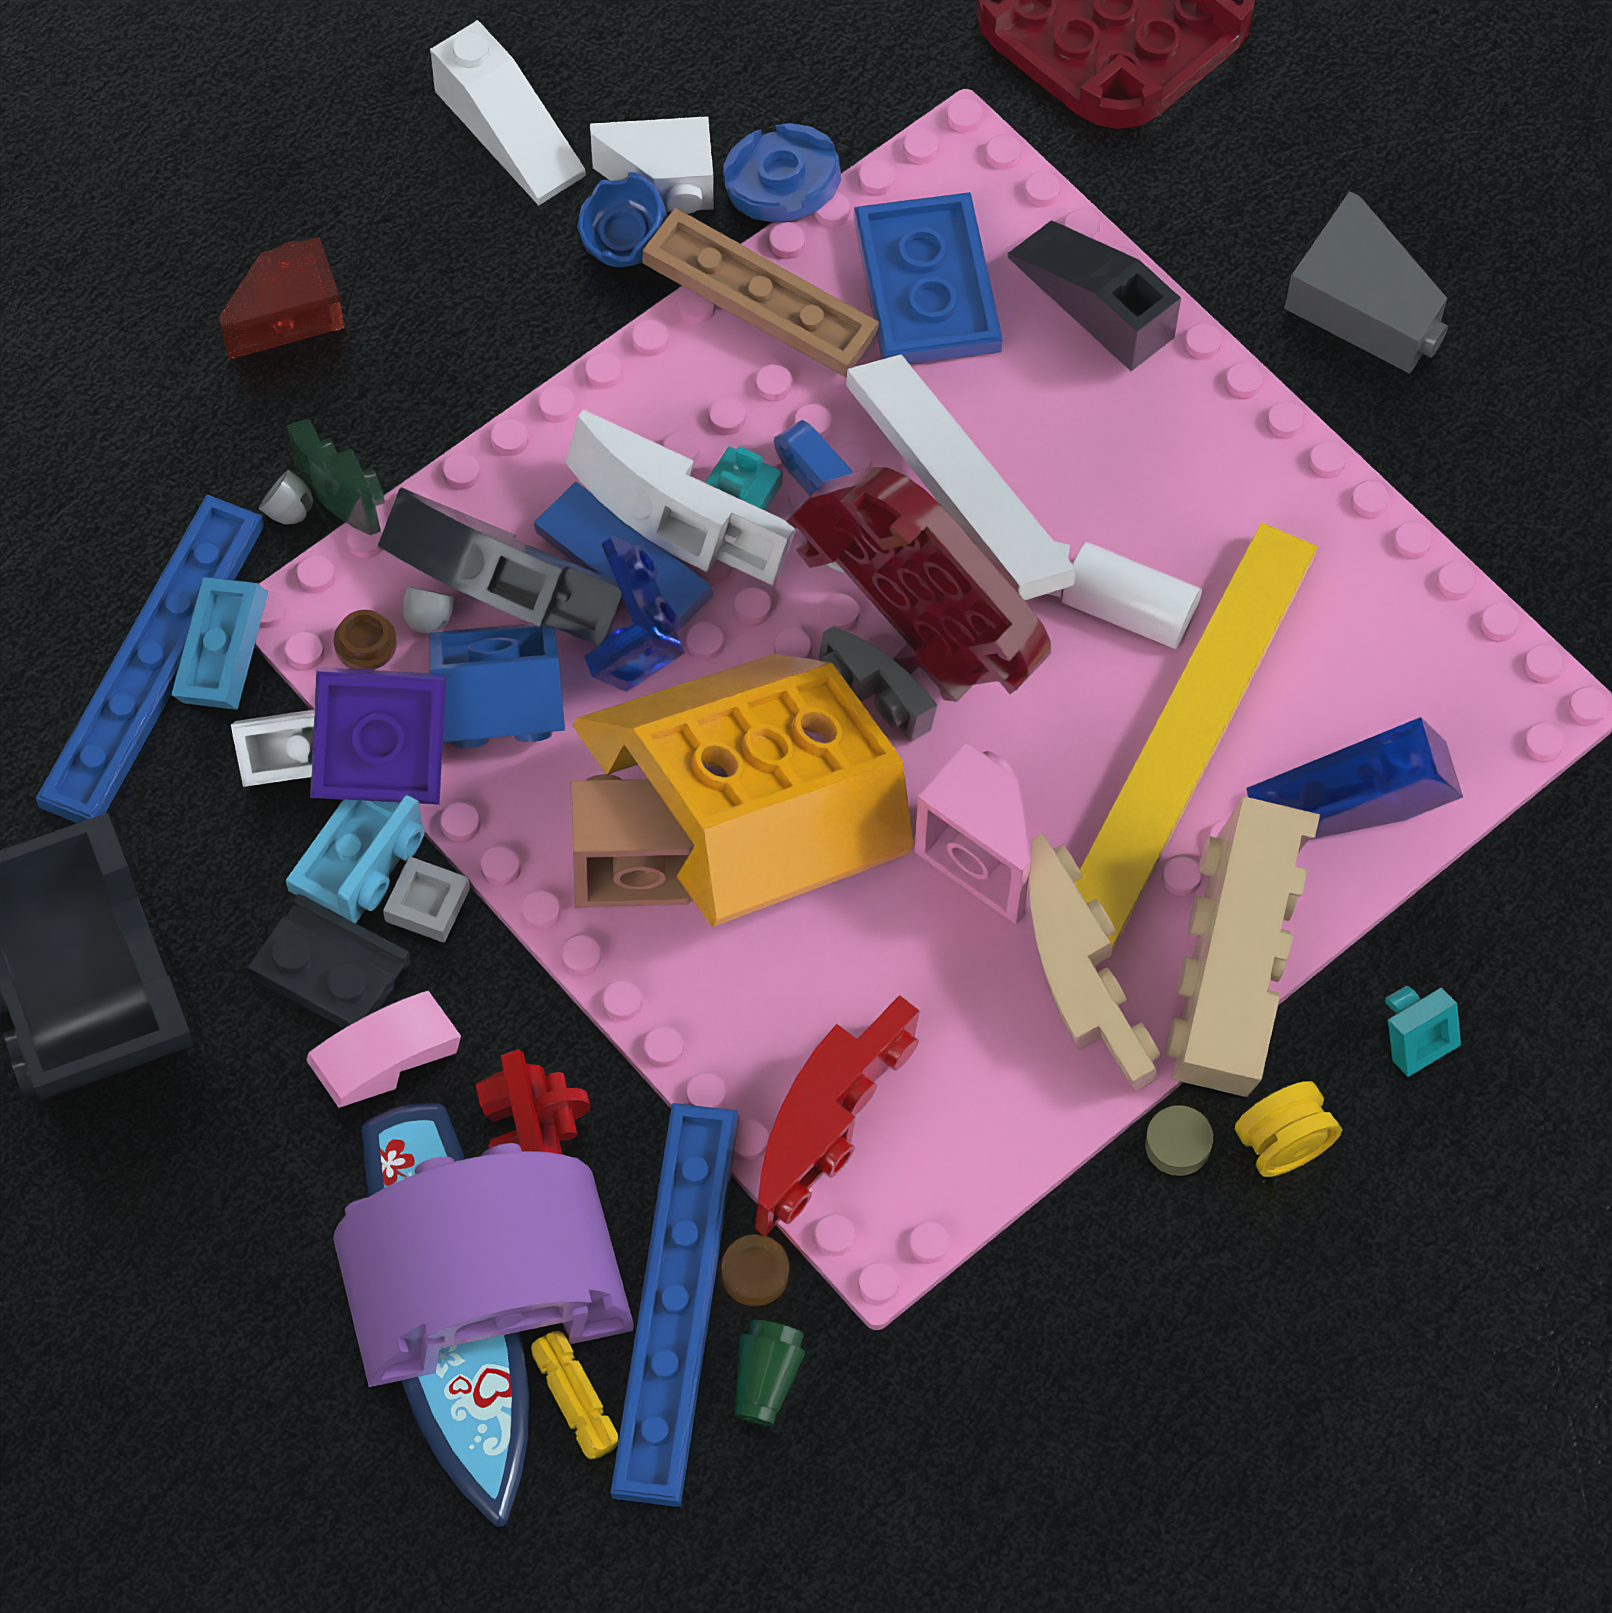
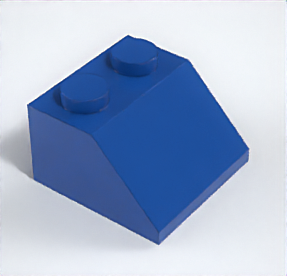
[429,623,565,748]

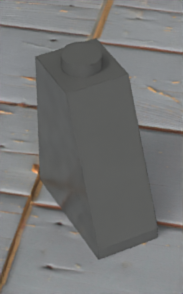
[1285,191,1448,374]

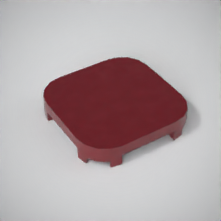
[976,0,1255,129]
[786,467,1051,702]

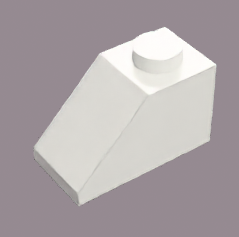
[590,117,714,214]

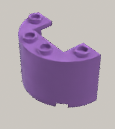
[333,1143,634,1387]

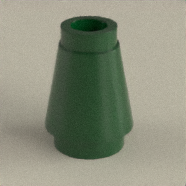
[734,1320,806,1426]

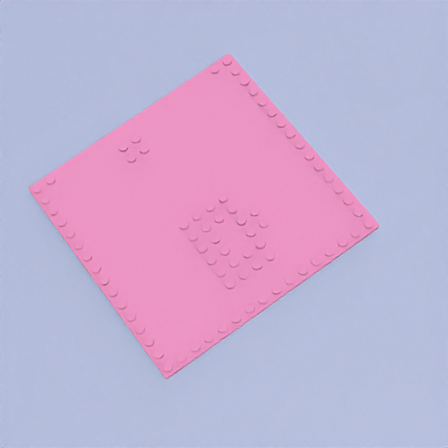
[254,89,1612,1330]

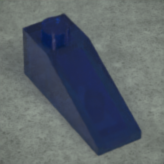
[1246,717,1463,840]

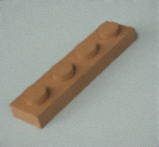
[642,208,879,378]

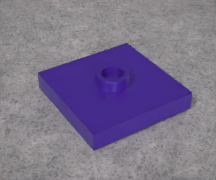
[310,667,447,805]

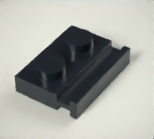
[248,894,410,1028]

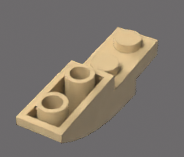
[1029,833,1161,1092]

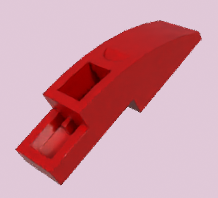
[755,995,920,1236]

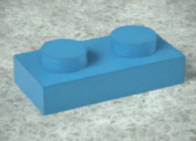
[172,577,268,710]

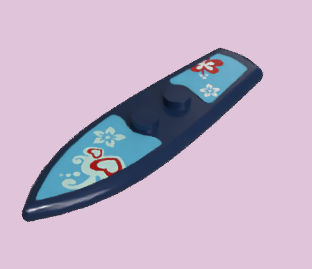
[361,1103,529,1527]

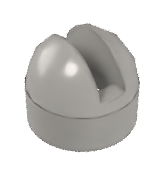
[259,470,313,525]
[403,586,456,634]

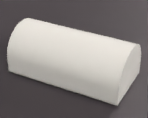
[1062,542,1202,649]
[231,710,315,787]

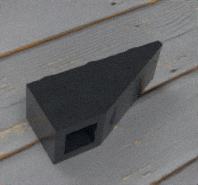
[1008,220,1181,371]

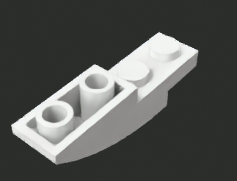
[565,409,796,585]

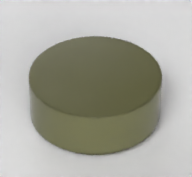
[1145,1106,1213,1176]

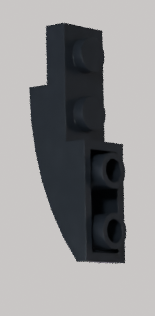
[378,487,628,647]

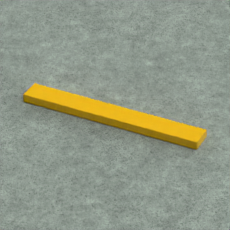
[1074,522,1318,959]

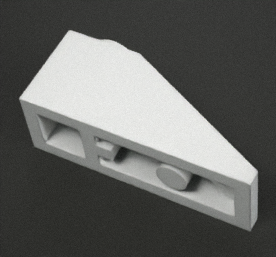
[430,20,586,206]

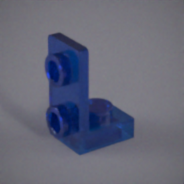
[584,535,685,692]

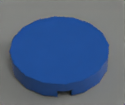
[723,123,841,222]

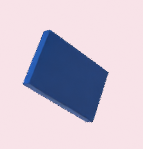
[854,192,1003,364]

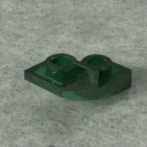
[286,418,385,535]

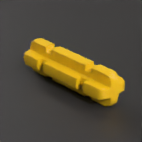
[531,1331,619,1459]

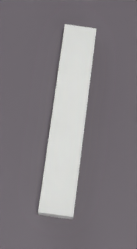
[846,354,1076,600]

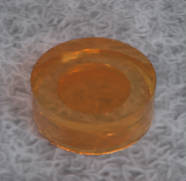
[722,1235,789,1306]

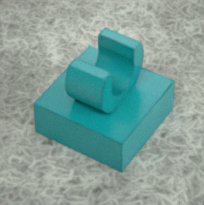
[705,446,782,511]
[1385,986,1461,1077]

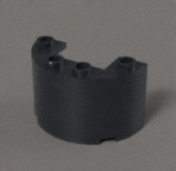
[0,813,194,1101]

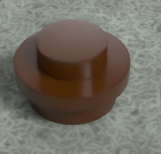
[333,610,397,670]

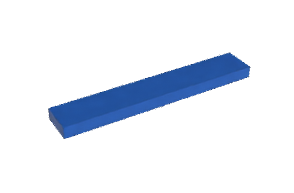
[36,495,264,823]
[611,1103,739,1507]

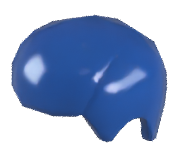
[577,172,668,267]

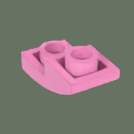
[307,991,461,1108]

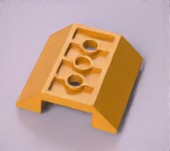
[572,654,914,927]

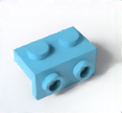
[286,795,425,923]

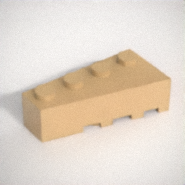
[1165,796,1320,1097]

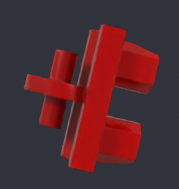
[476,1049,591,1155]

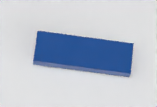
[534,481,713,638]

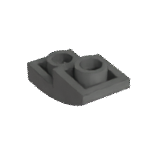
[818,626,937,742]

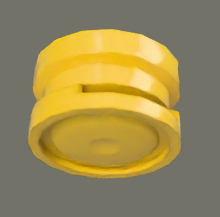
[1235,1082,1342,1177]

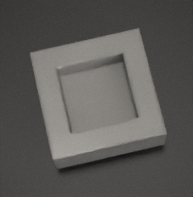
[383,856,470,943]

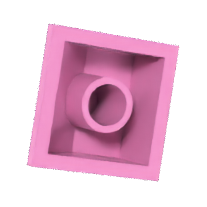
[914,742,1031,925]

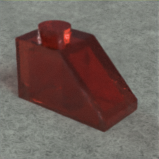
[219,237,344,359]

